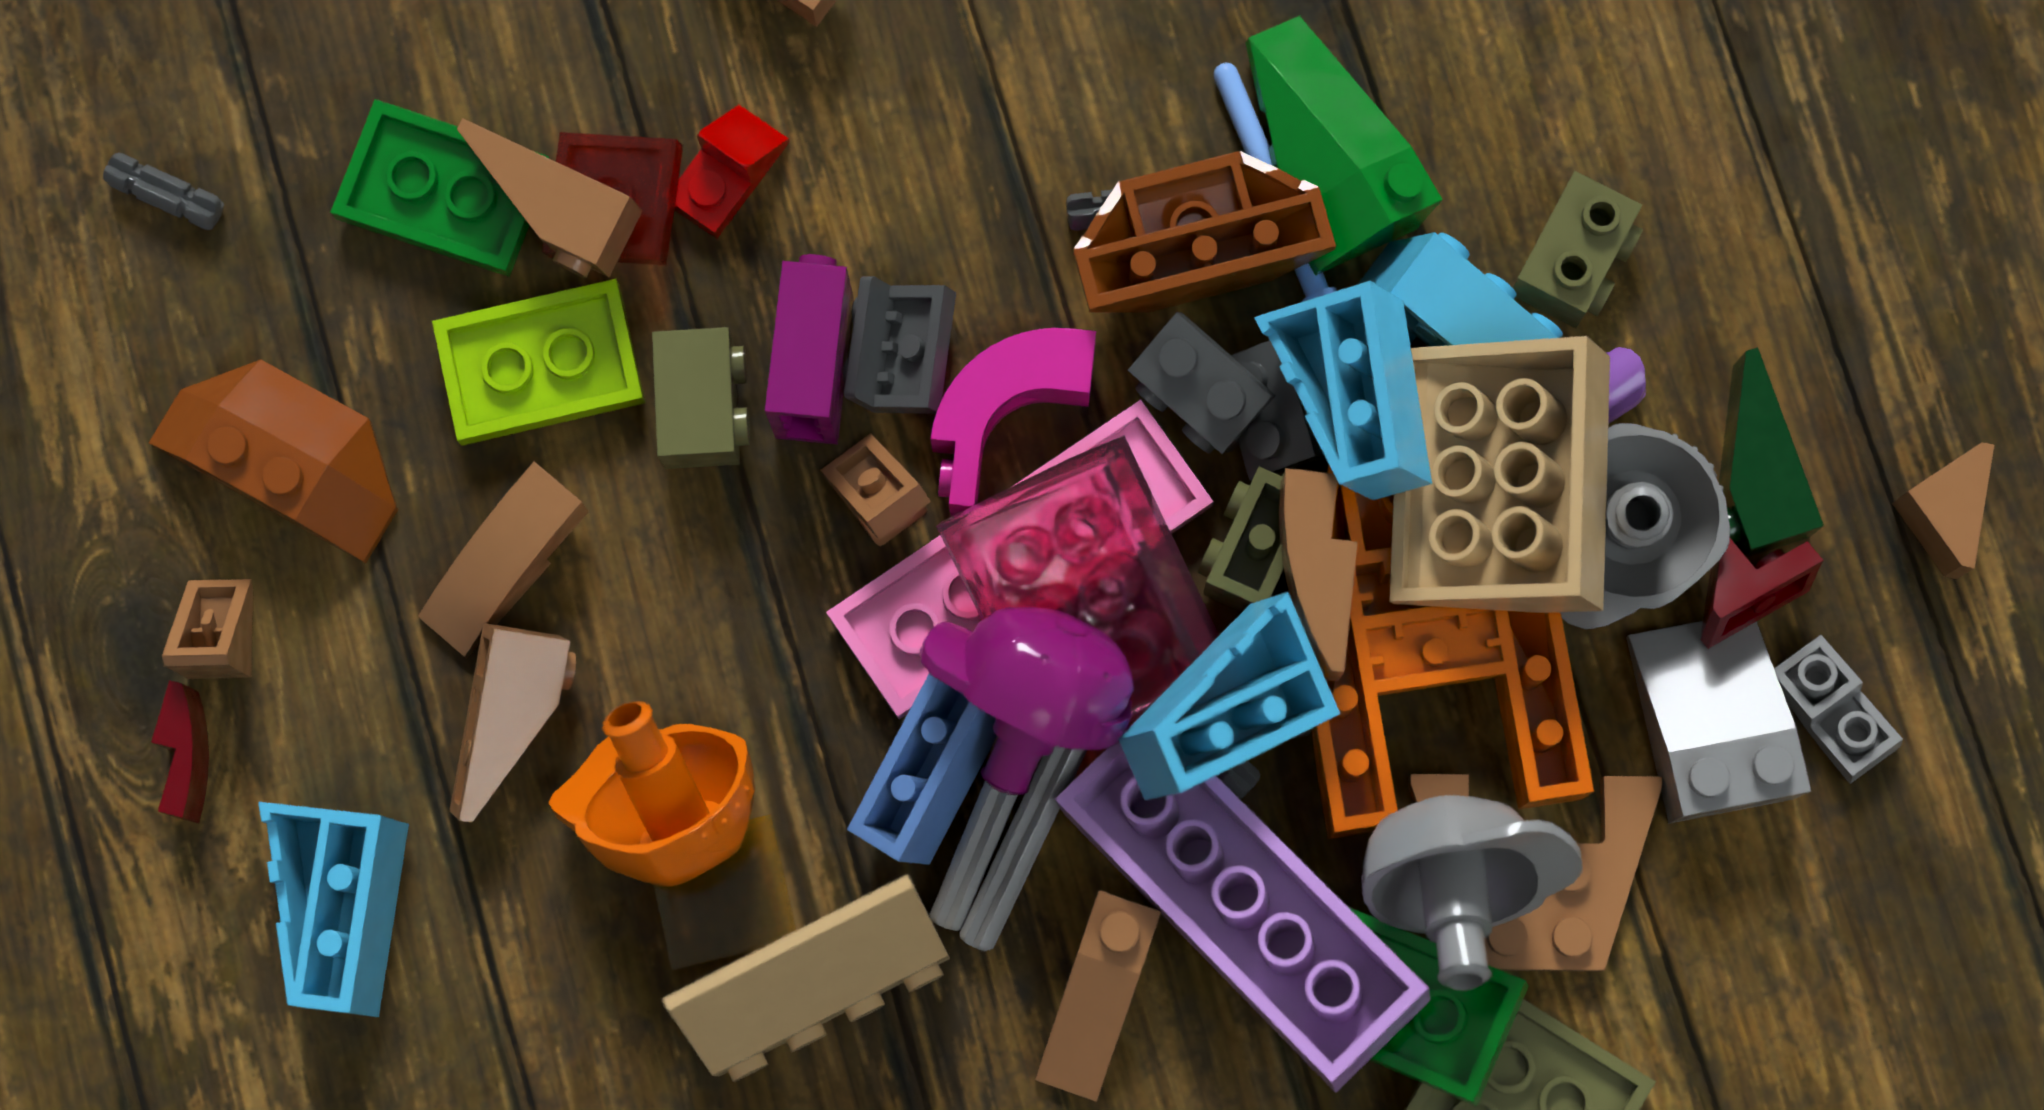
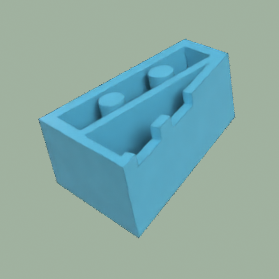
[1357,232,1563,347]
[1254,281,1432,500]
[1118,592,1340,800]
[259,802,409,1017]

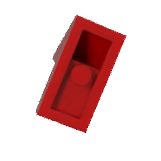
[665,104,790,239]

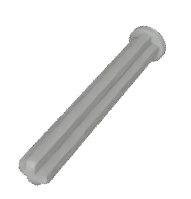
[959,746,1087,951]
[930,781,1018,931]

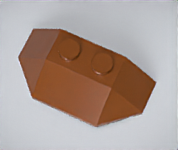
[1073,151,1336,313]
[149,359,398,564]

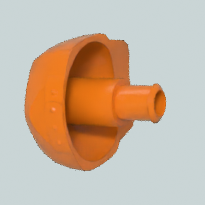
[549,701,755,887]

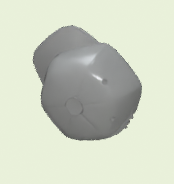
[1561,423,1730,629]
[1361,795,1582,990]

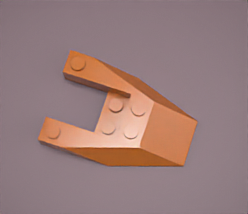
[1312,464,1594,839]

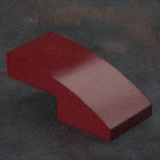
[151,680,209,824]

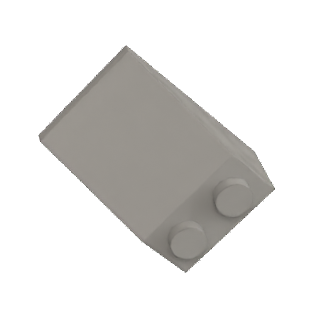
[1626,621,1811,824]

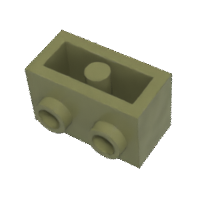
[1513,171,1643,328]
[652,327,750,469]
[1197,466,1284,612]

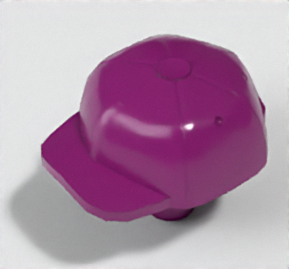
[920,607,1134,795]

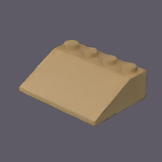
[1390,336,1610,613]
[663,874,950,1082]

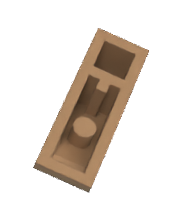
[457,118,643,278]
[449,623,576,822]
[1035,890,1161,1102]

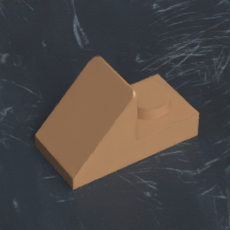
[820,433,931,546]

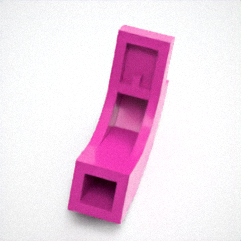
[930,328,1096,517]

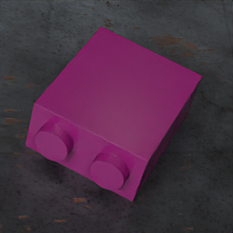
[765,254,854,445]

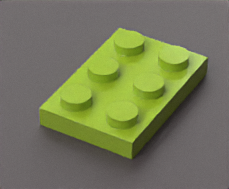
[432,279,645,446]

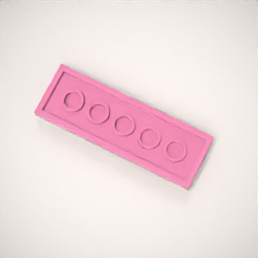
[826,400,1214,720]

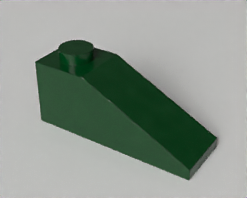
[1719,347,1824,558]

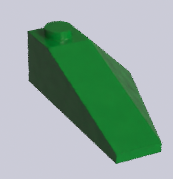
[1245,16,1443,276]

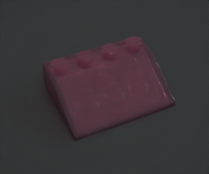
[936,435,1219,723]

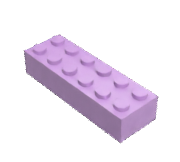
[1055,722,1430,1093]

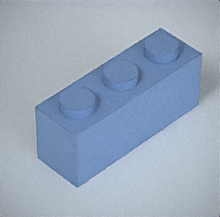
[847,673,997,864]

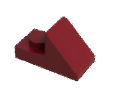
[1700,538,1823,649]

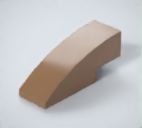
[418,462,589,659]
[1279,468,1358,681]

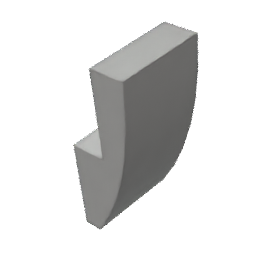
[1774,635,1903,784]

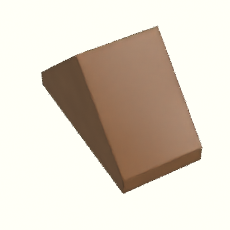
[1892,442,1994,579]
[162,579,253,679]

